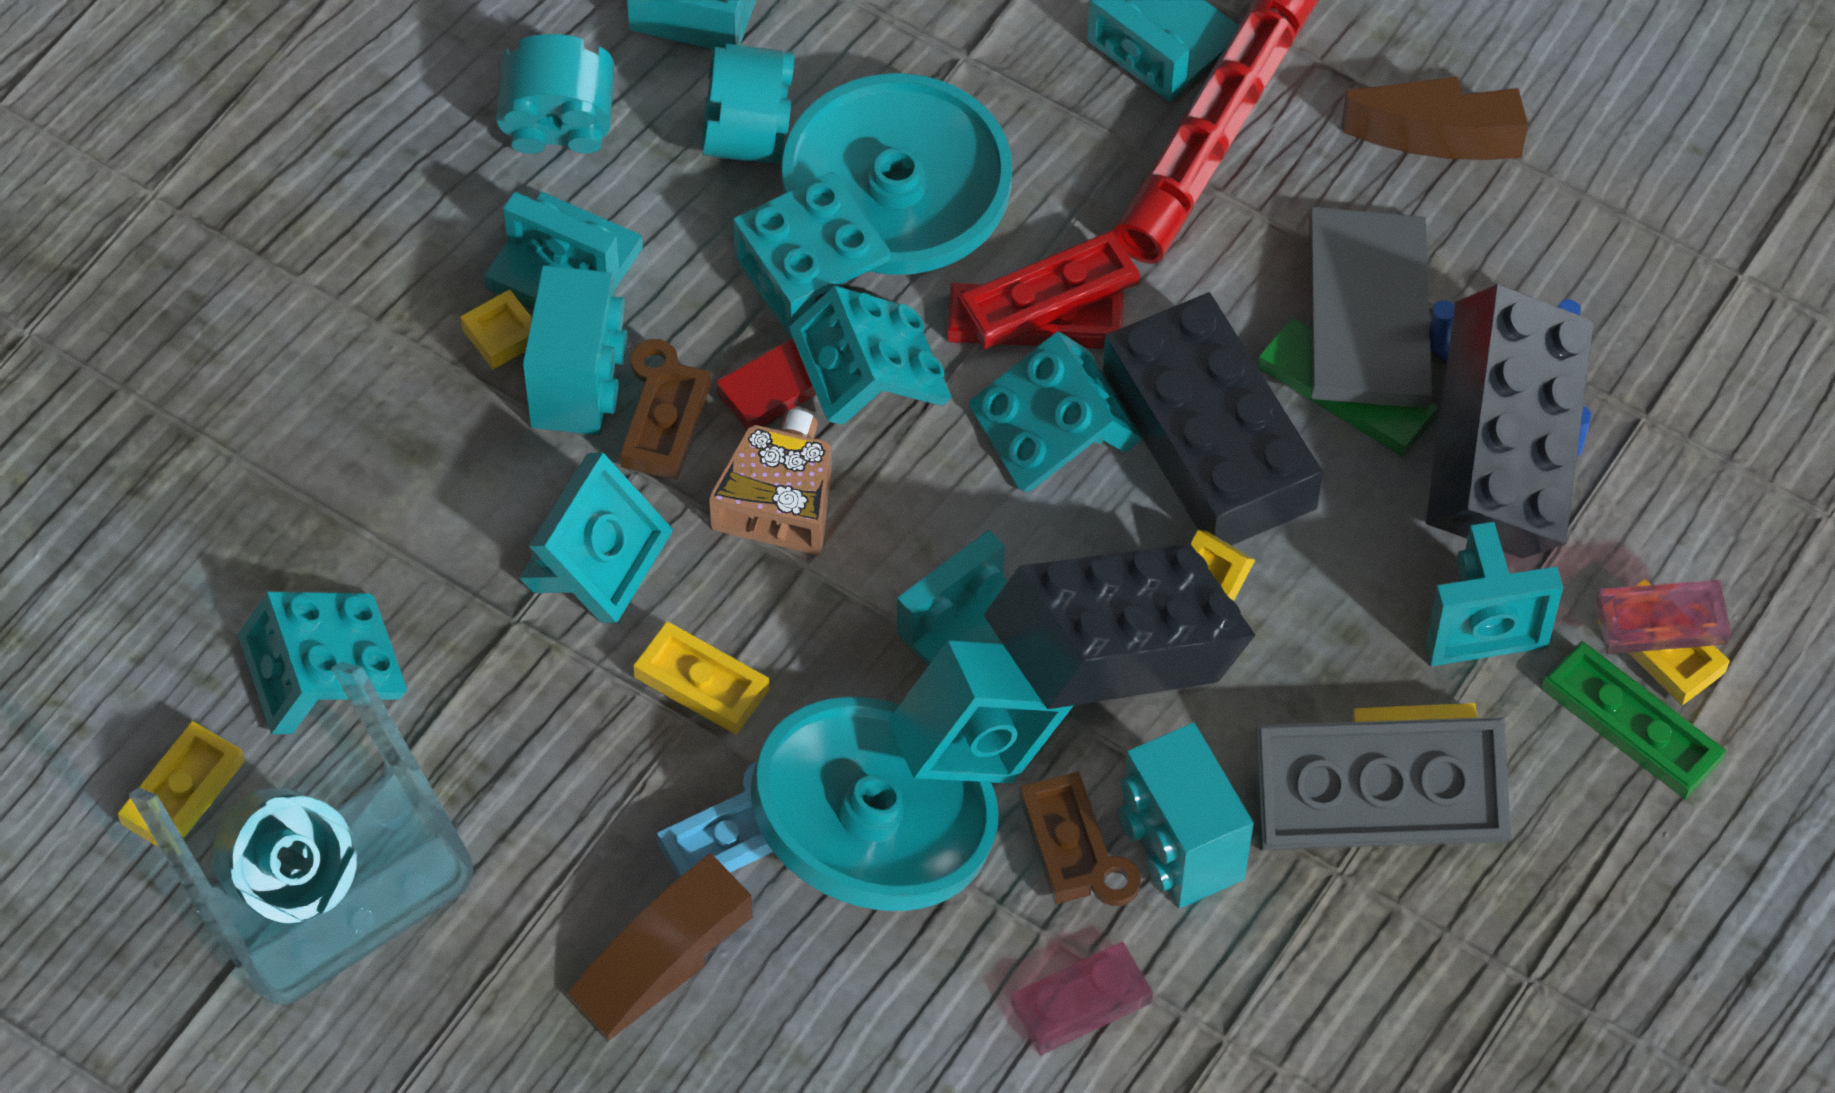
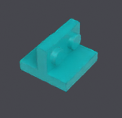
[484,191,643,310]
[519,452,674,623]
[1425,522,1563,667]

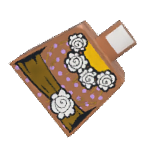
[709,410,832,556]

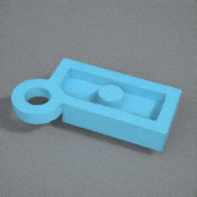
[657,761,773,879]

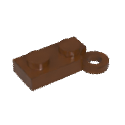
[620,339,711,480]
[1019,771,1141,906]

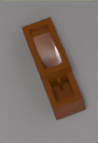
[1341,76,1528,160]
[567,853,753,1041]

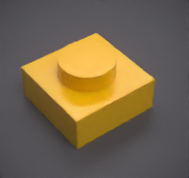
[460,289,532,369]
[1191,530,1256,601]

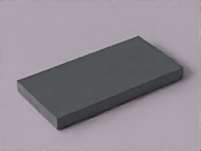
[1309,207,1432,409]
[1255,717,1511,851]

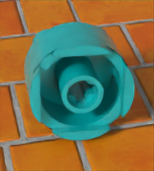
[496,34,614,154]
[701,43,794,164]
[212,789,357,923]

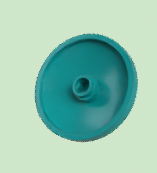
[782,73,1012,275]
[751,697,998,911]

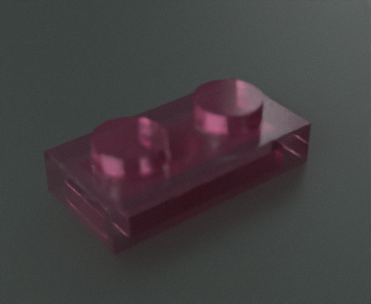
[1596,580,1731,654]
[1011,941,1153,1056]

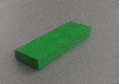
[1258,318,1438,457]
[1541,641,1726,800]

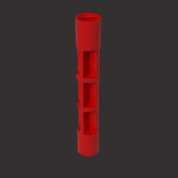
[1113,0,1319,264]

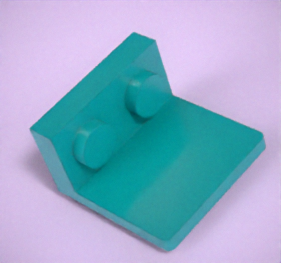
[1087,0,1239,103]
[733,172,890,339]
[788,286,952,425]
[969,331,1143,493]
[897,530,1008,666]
[238,592,407,734]

